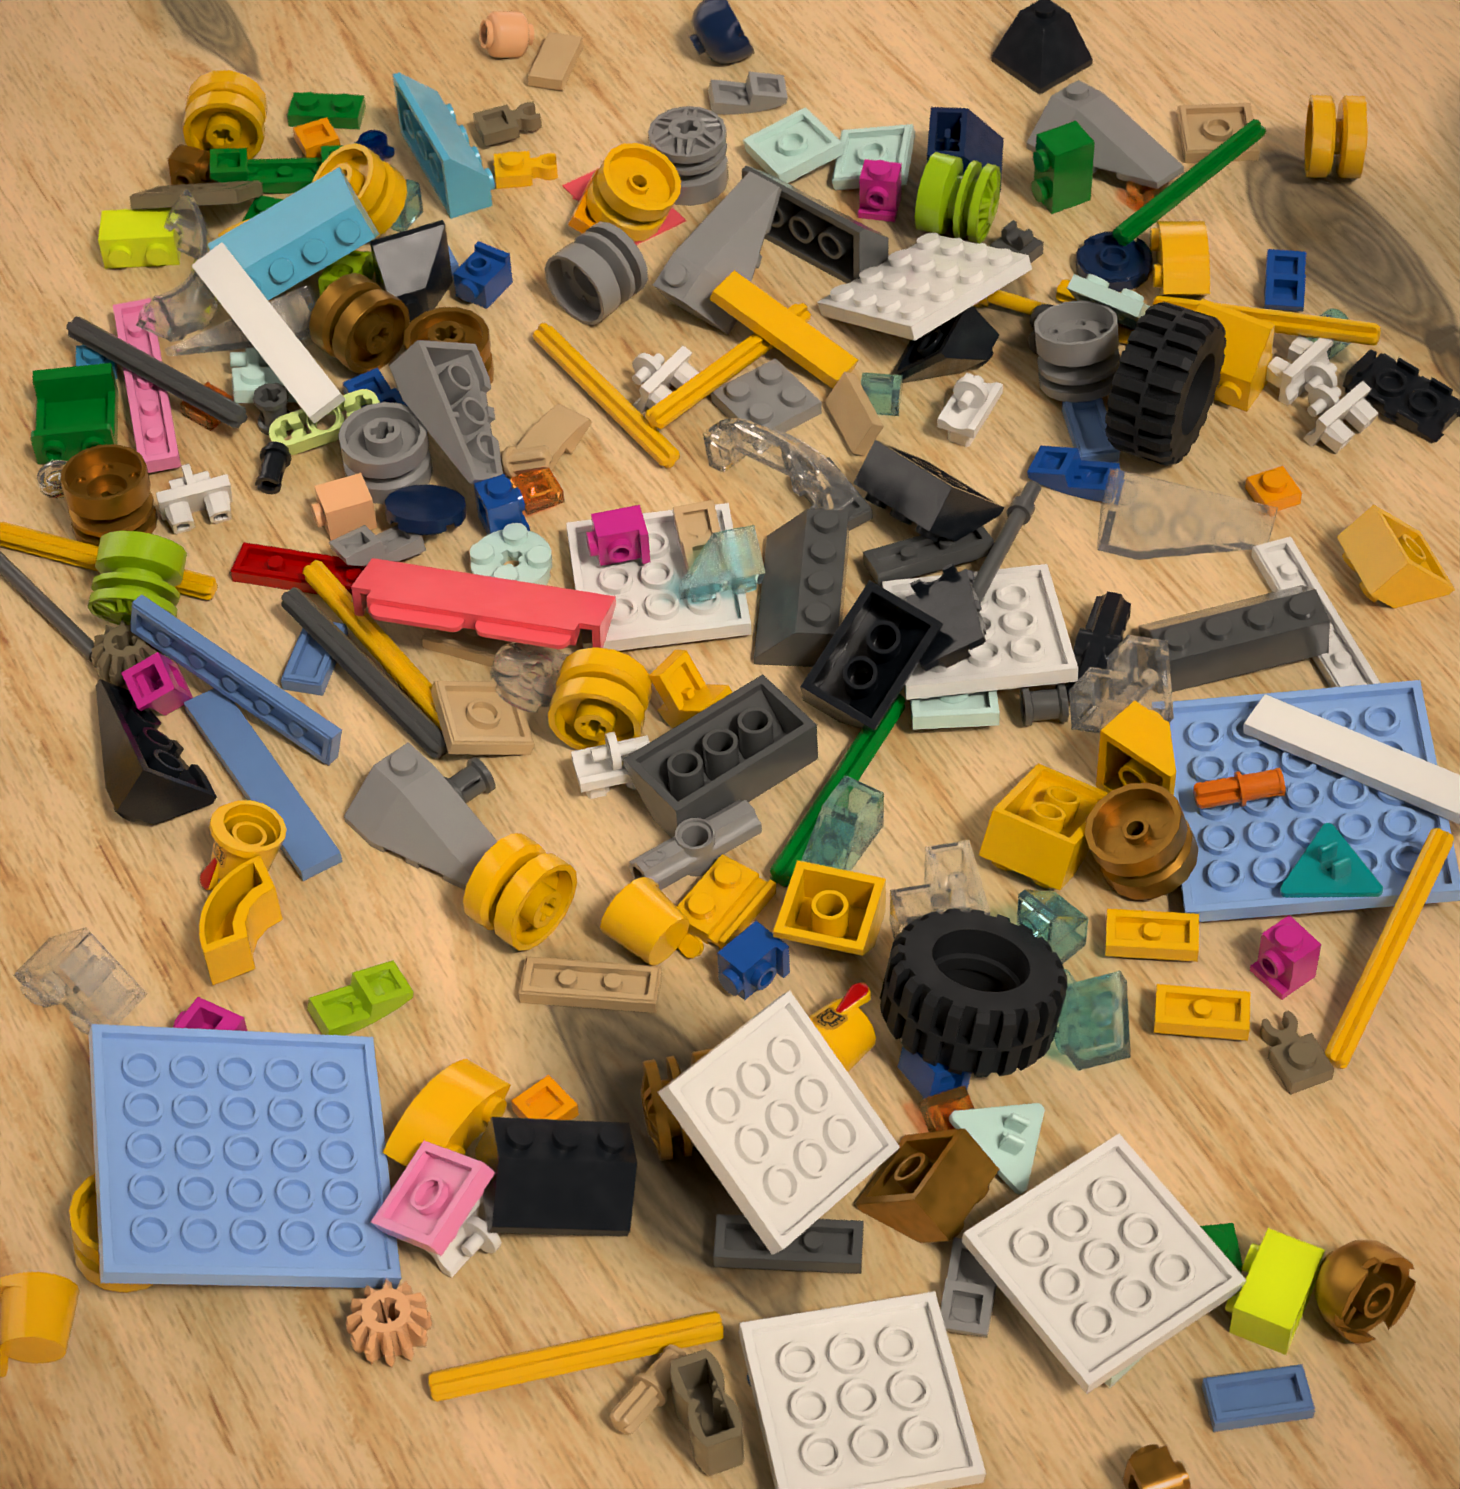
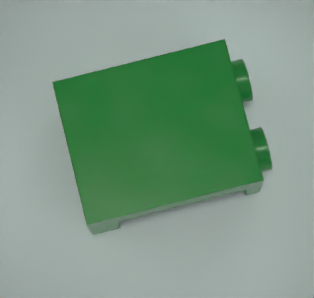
[31,363,118,465]

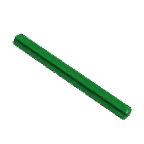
[1113,119,1266,246]
[770,694,905,887]

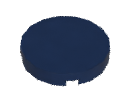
[1076,231,1153,292]
[385,484,466,535]

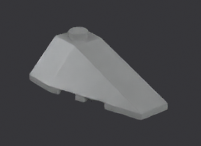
[1027,80,1184,189]
[653,171,782,334]
[389,340,503,484]
[344,742,497,890]

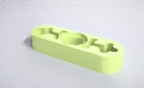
[269,389,380,455]

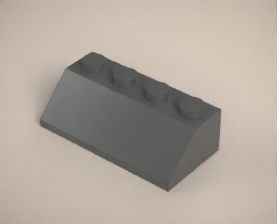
[742,165,889,284]
[754,509,849,667]
[1139,585,1330,694]
[623,674,818,838]

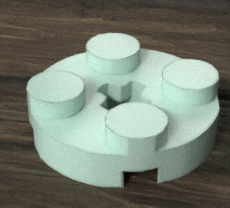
[470,523,553,585]

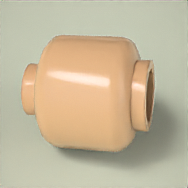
[479,11,534,58]

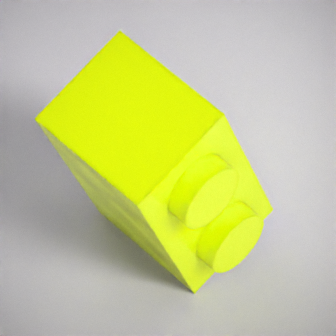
[98,207,183,269]
[1225,1228,1325,1355]

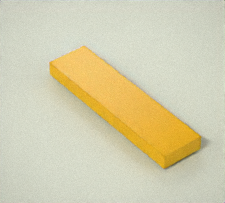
[709,270,858,389]

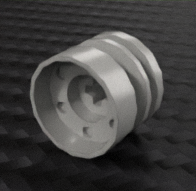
[648,106,728,206]
[545,222,648,325]
[1034,300,1120,403]

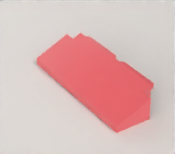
[351,558,616,649]

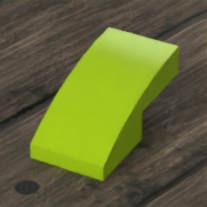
[307,960,414,1036]

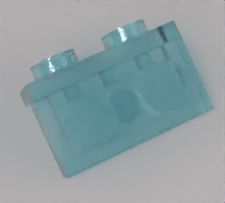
[1054,969,1131,1071]

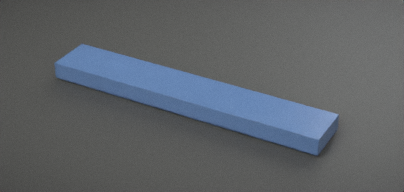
[130,595,342,765]
[184,688,342,881]

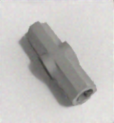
[629,799,762,890]

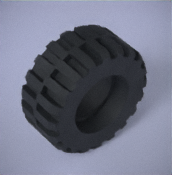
[1105,302,1226,466]
[880,908,1068,1077]

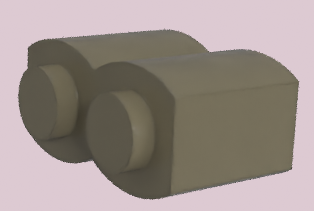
[670,1349,744,1476]

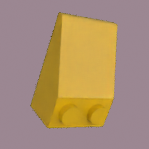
[979,763,1108,890]

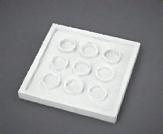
[817,233,1032,341]
[566,503,752,651]
[882,564,1078,700]
[658,991,900,1255]
[962,1134,1246,1394]
[739,1291,986,1489]

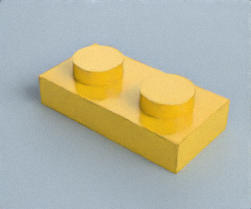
[1105,908,1199,962]
[1154,984,1251,1041]

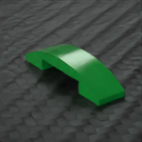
[210,145,344,194]

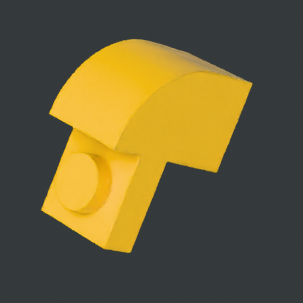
[649,650,733,728]

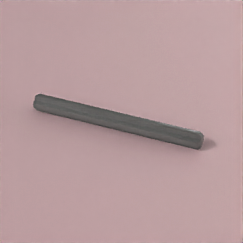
[66,316,247,428]
[281,587,448,759]

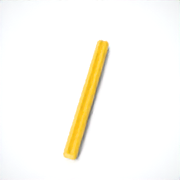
[1153,295,1381,346]
[645,303,811,429]
[533,323,680,468]
[0,522,218,600]
[303,560,442,731]
[1324,828,1454,1069]
[428,1311,724,1402]

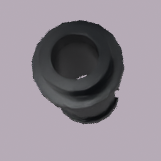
[255,441,292,494]

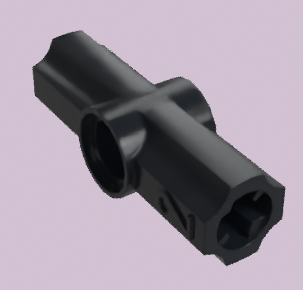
[1065,591,1131,711]

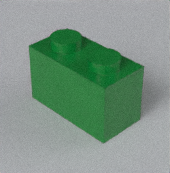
[1031,120,1095,214]

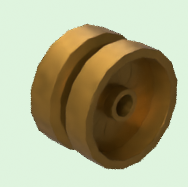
[309,273,410,374]
[404,307,494,384]
[1085,783,1199,900]

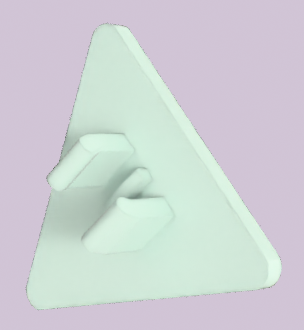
[949,1103,1045,1195]

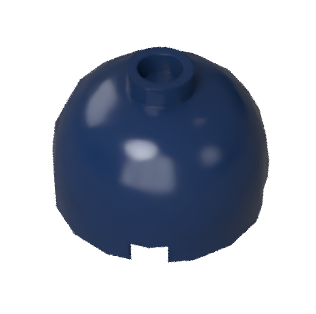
[689,0,755,64]

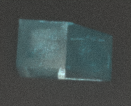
[678,525,765,603]
[801,775,884,871]
[1016,889,1088,964]

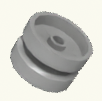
[338,402,433,504]

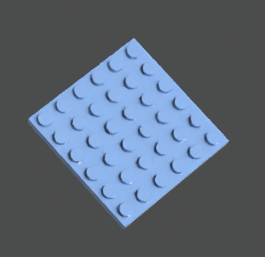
[1157,680,1460,922]
[89,1024,401,1289]

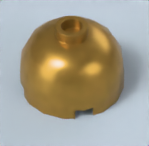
[1315,1240,1416,1344]

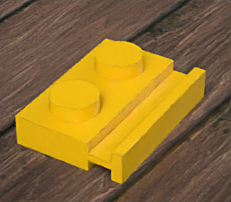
[677,854,776,951]

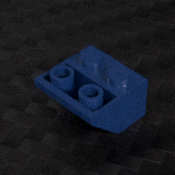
[927,107,1004,192]

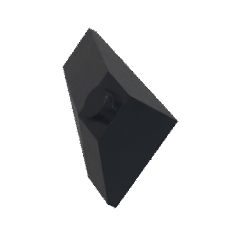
[96,679,217,825]

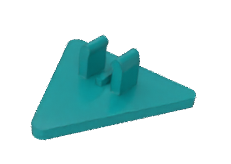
[1280,823,1383,898]

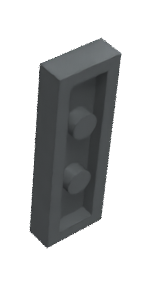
[863,526,994,587]
[713,1214,864,1274]

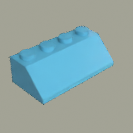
[392,72,495,218]
[208,167,379,300]

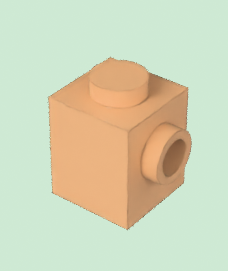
[311,473,377,541]

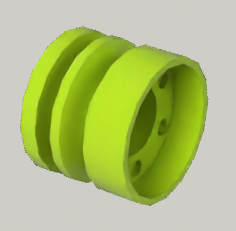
[915,152,1001,243]
[88,531,187,625]

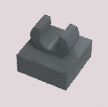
[990,220,1044,263]

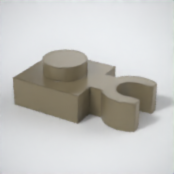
[473,102,542,146]
[1260,1010,1334,1095]

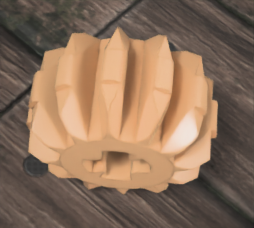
[346,1278,432,1368]

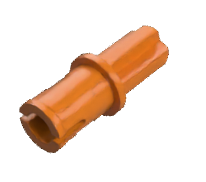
[1193,767,1286,809]

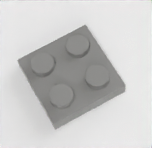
[711,358,822,447]

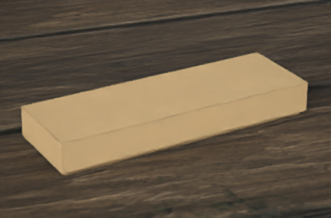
[519,956,662,1013]

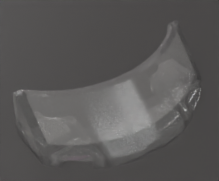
[136,189,222,342]
[703,418,859,510]

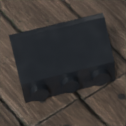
[853,440,1004,542]
[800,580,943,733]
[475,1117,637,1236]

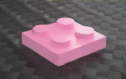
[371,1141,495,1256]

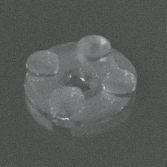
[490,642,569,712]

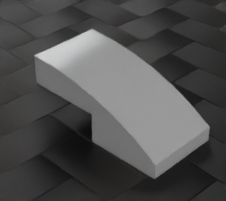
[708,72,788,114]
[329,525,426,566]
[940,1237,997,1338]

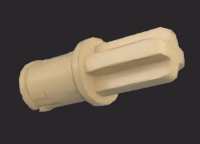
[500,445,553,478]
[610,1344,687,1435]

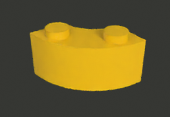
[1150,221,1210,296]
[199,855,283,985]
[383,1059,511,1167]

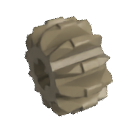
[91,619,165,687]

